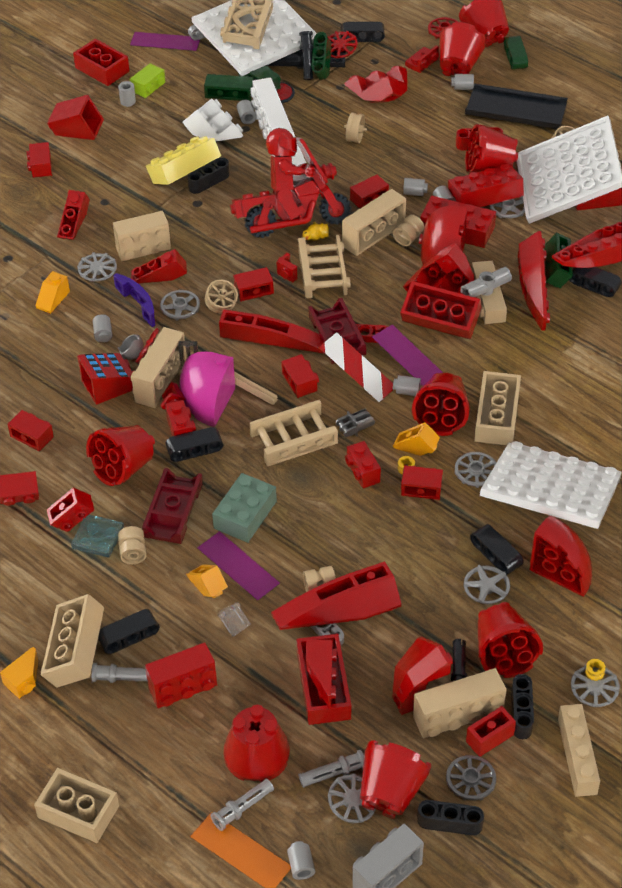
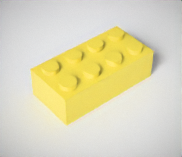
[146,136,221,185]

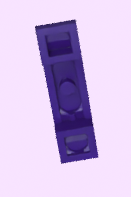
[113,273,155,327]

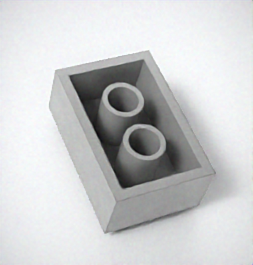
[353,824,424,888]

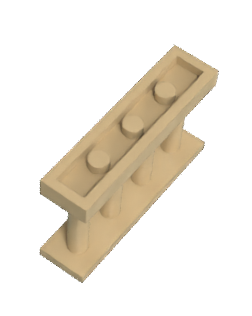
[298,235,350,299]
[250,400,338,467]

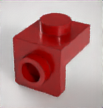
[276,253,298,283]
[160,382,185,410]

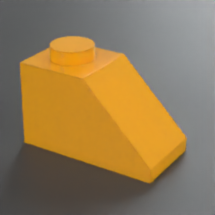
[35,271,70,314]
[393,422,440,456]
[186,564,228,598]
[0,647,39,699]

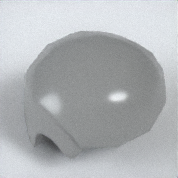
[118,334,143,361]

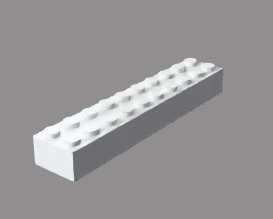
[250,78,312,191]

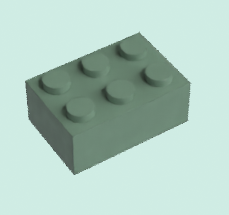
[212,473,277,543]

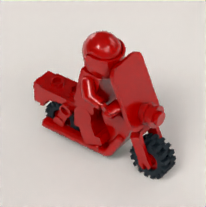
[230,128,351,238]

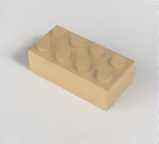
[342,189,406,256]
[131,327,186,408]
[474,371,521,445]
[40,594,104,688]
[413,668,506,738]

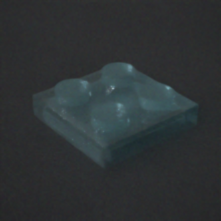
[71,514,124,558]

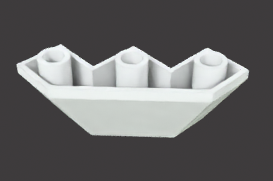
[182,98,243,141]

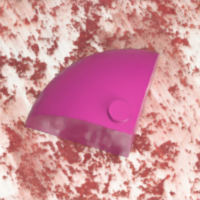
[179,352,235,427]

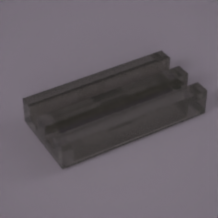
[178,341,198,370]

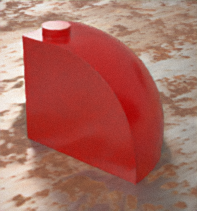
[419,206,468,265]
[529,515,592,597]

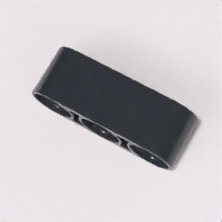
[341,21,385,42]
[187,158,229,194]
[569,267,622,297]
[165,427,224,462]
[470,524,524,575]
[98,609,160,654]
[511,674,534,740]
[417,800,484,835]

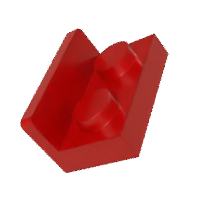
[405,45,439,73]

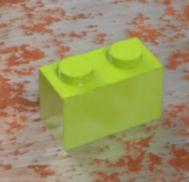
[130,63,165,98]

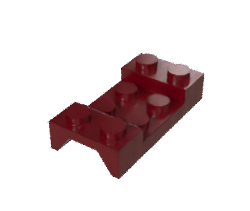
[308,298,366,364]
[142,468,203,544]

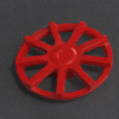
[428,17,458,39]
[328,31,358,58]
[135,328,160,365]

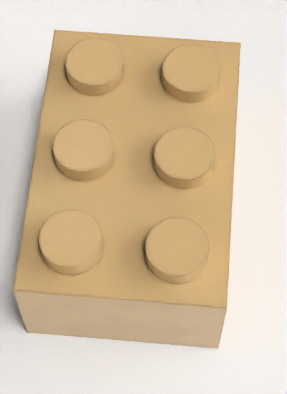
[113,211,171,261]
[34,768,119,843]

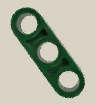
[311,32,332,80]
[504,36,528,70]

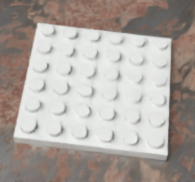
[192,0,317,76]
[517,116,622,224]
[480,441,622,529]

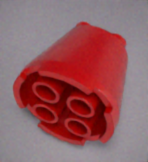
[459,0,510,47]
[439,22,486,76]
[465,124,518,174]
[412,373,470,436]
[86,425,155,486]
[477,602,543,678]
[224,704,290,782]
[360,740,432,819]

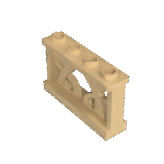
[220,0,273,49]

